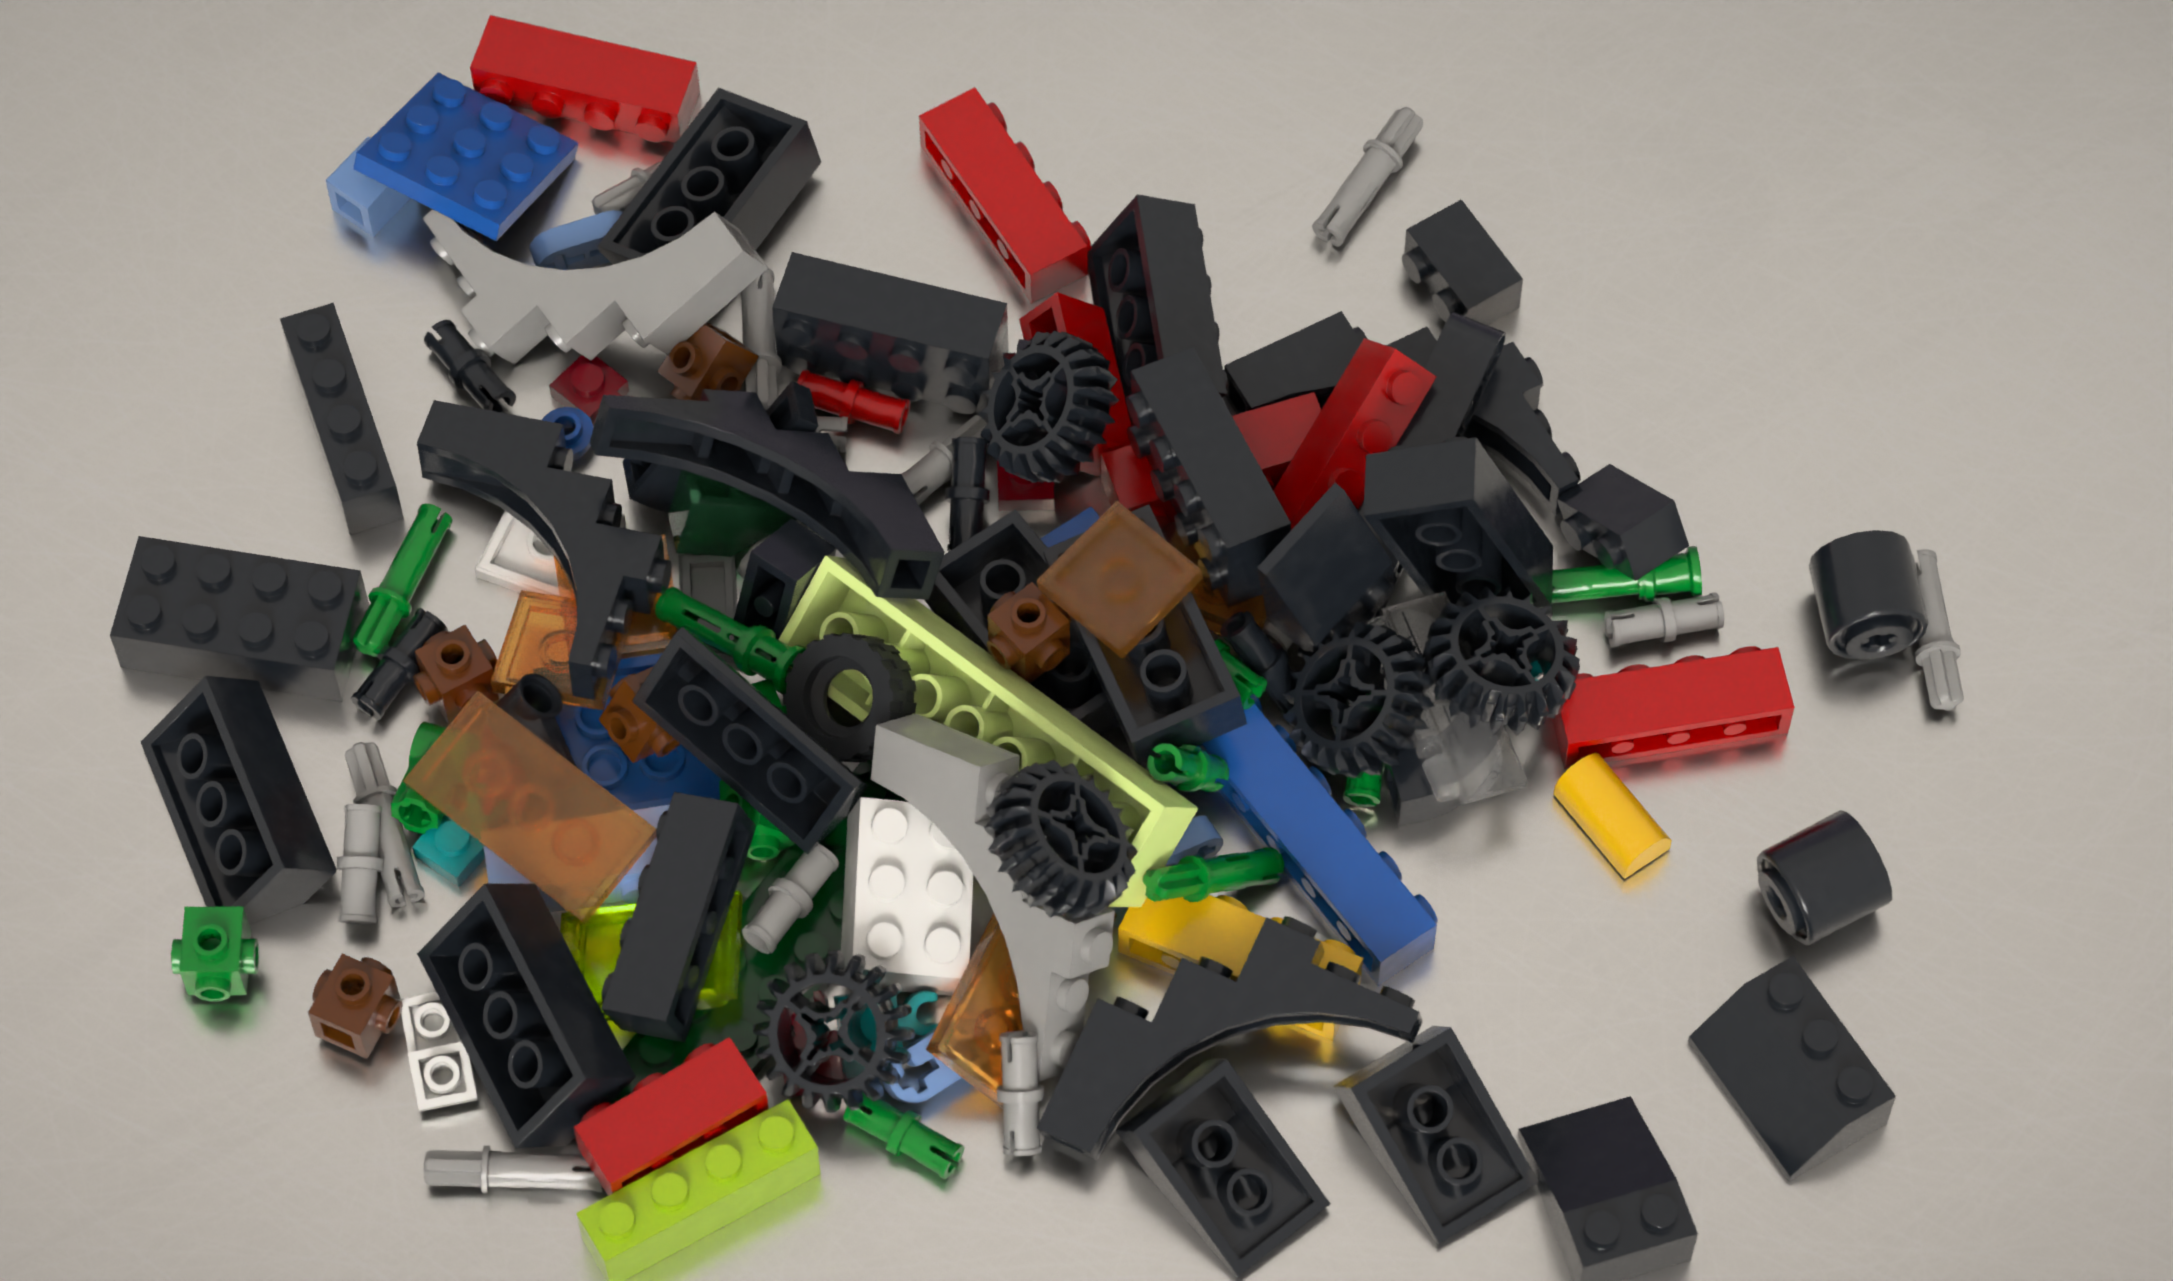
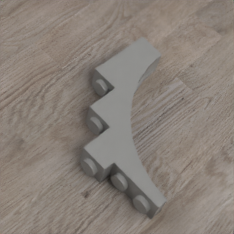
[423,209,768,365]
[871,714,1115,1082]

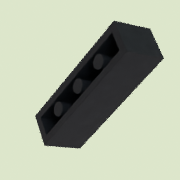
[280,303,404,535]
[601,792,757,1043]

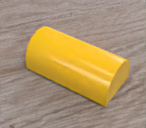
[1553,753,1672,879]

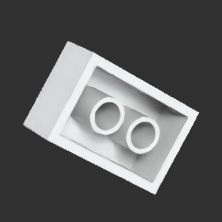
[839,797,973,996]

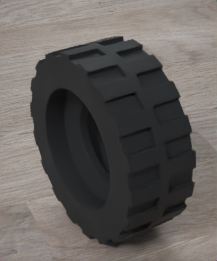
[783,633,917,762]

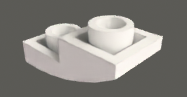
[398,992,478,1112]

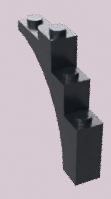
[1224,311,1581,516]
[589,389,945,600]
[417,400,672,700]
[1037,916,1423,1161]

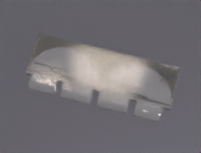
[1367,592,1528,805]

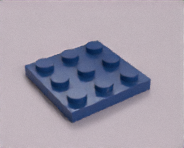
[353,72,579,241]
[534,653,721,822]

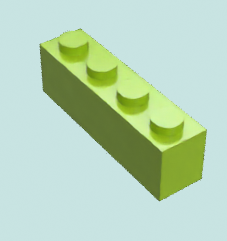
[576,1099,821,1281]

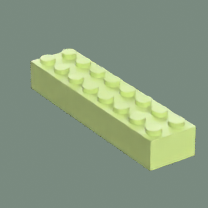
[779,555,1199,907]

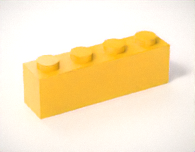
[1118,895,1363,1041]

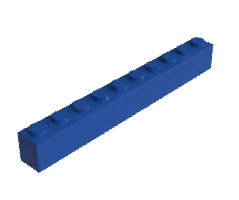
[1040,507,1438,986]

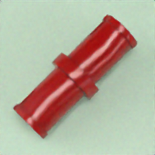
[797,370,911,434]

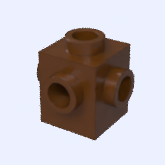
[657,322,759,401]
[987,582,1071,683]
[413,624,500,726]
[598,666,680,763]
[308,953,403,1059]

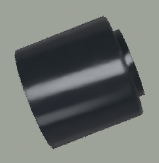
[1809,530,1928,660]
[1757,810,1892,946]

